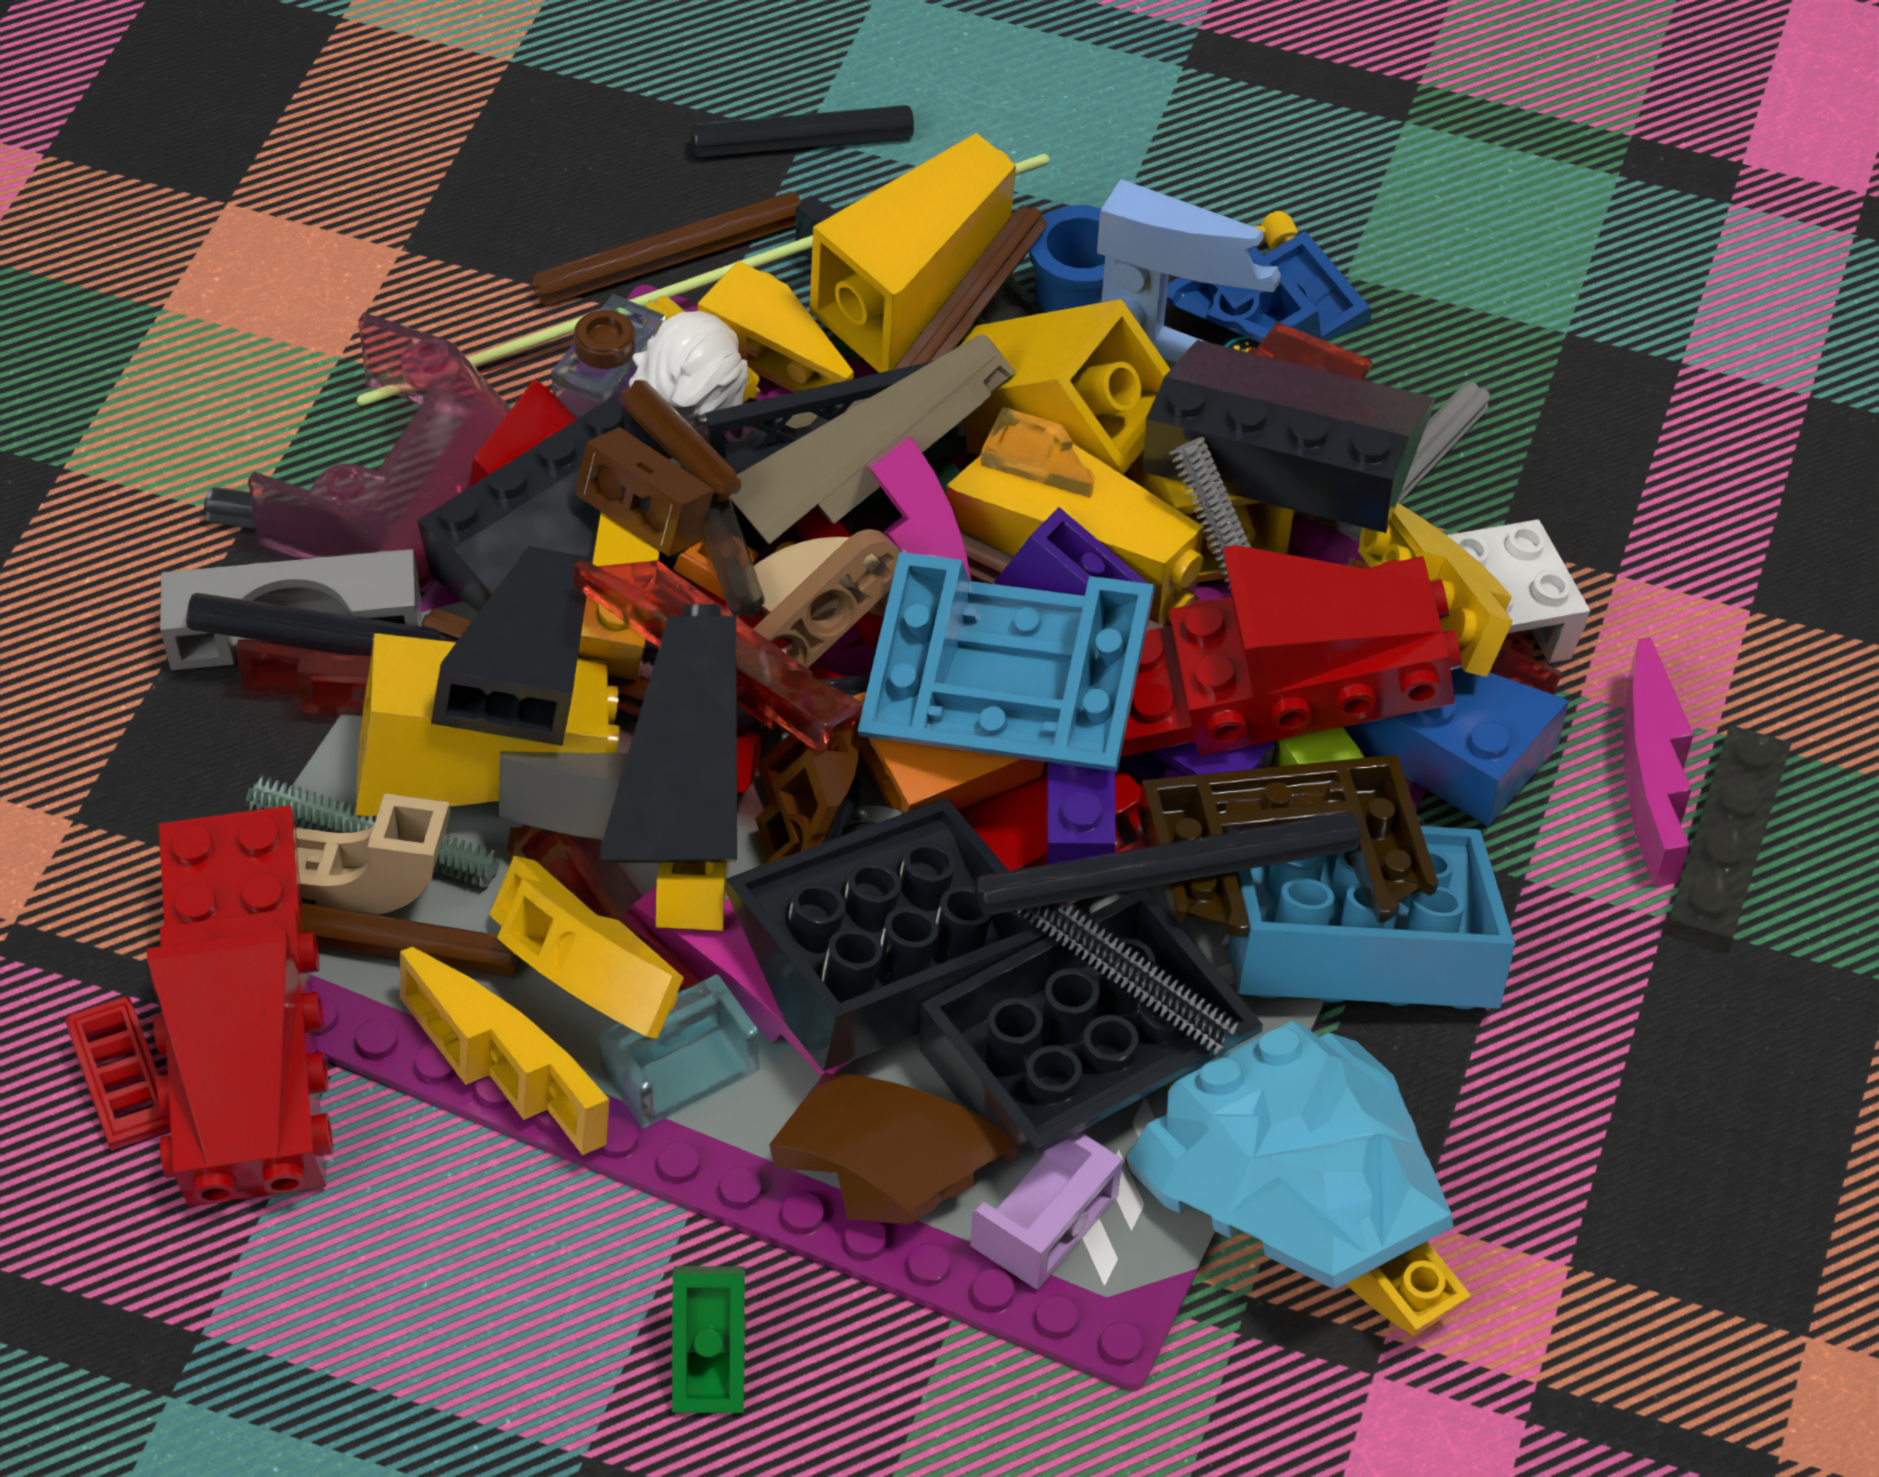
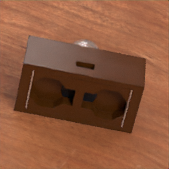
[574,427,714,557]

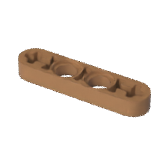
[736,529,900,728]

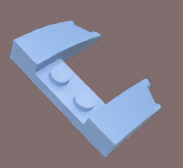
[1097,179,1281,369]

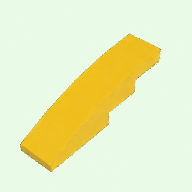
[399,947,609,1155]

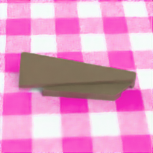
[729,335,1015,544]

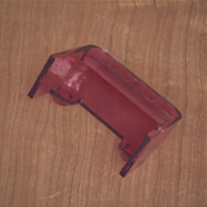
[248,312,511,592]

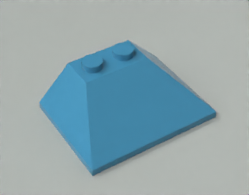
[858,552,1155,772]

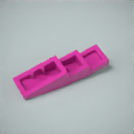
[1623,637,1694,887]
[630,885,852,1077]

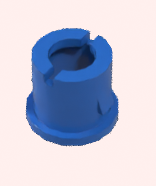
[1029,205,1105,314]

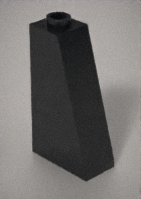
[431,546,592,746]
[601,604,737,863]

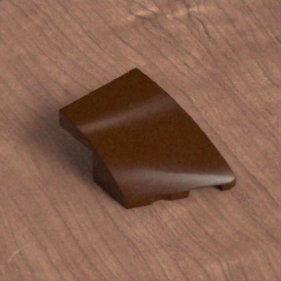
[755,697,859,865]
[769,1072,1021,1224]

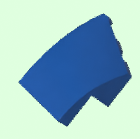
[1166,231,1371,348]

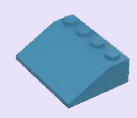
[1229,826,1515,1009]

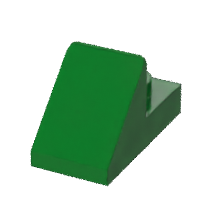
[672,1266,746,1413]

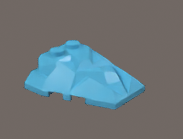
[1127,1021,1454,1290]

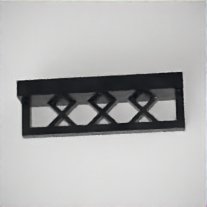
[705,360,967,507]

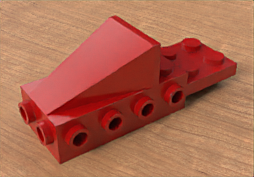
[1120,545,1462,757]
[147,805,334,1207]

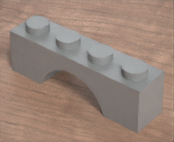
[160,549,422,670]

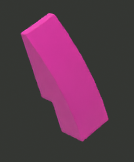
[865,436,971,581]

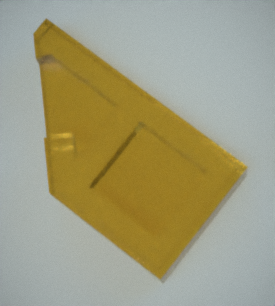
[980,407,1095,498]

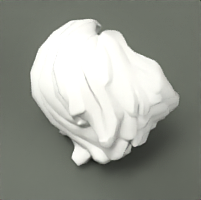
[628,311,749,442]

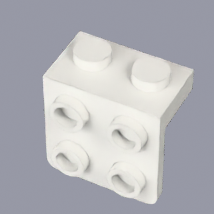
[1447,519,1590,663]

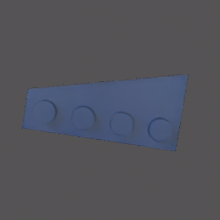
[1344,668,1569,827]

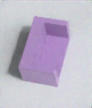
[970,1132,1123,1290]

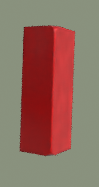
[469,379,577,486]

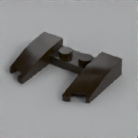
[1137,754,1439,937]

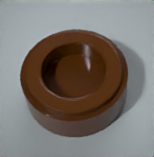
[574,310,636,369]

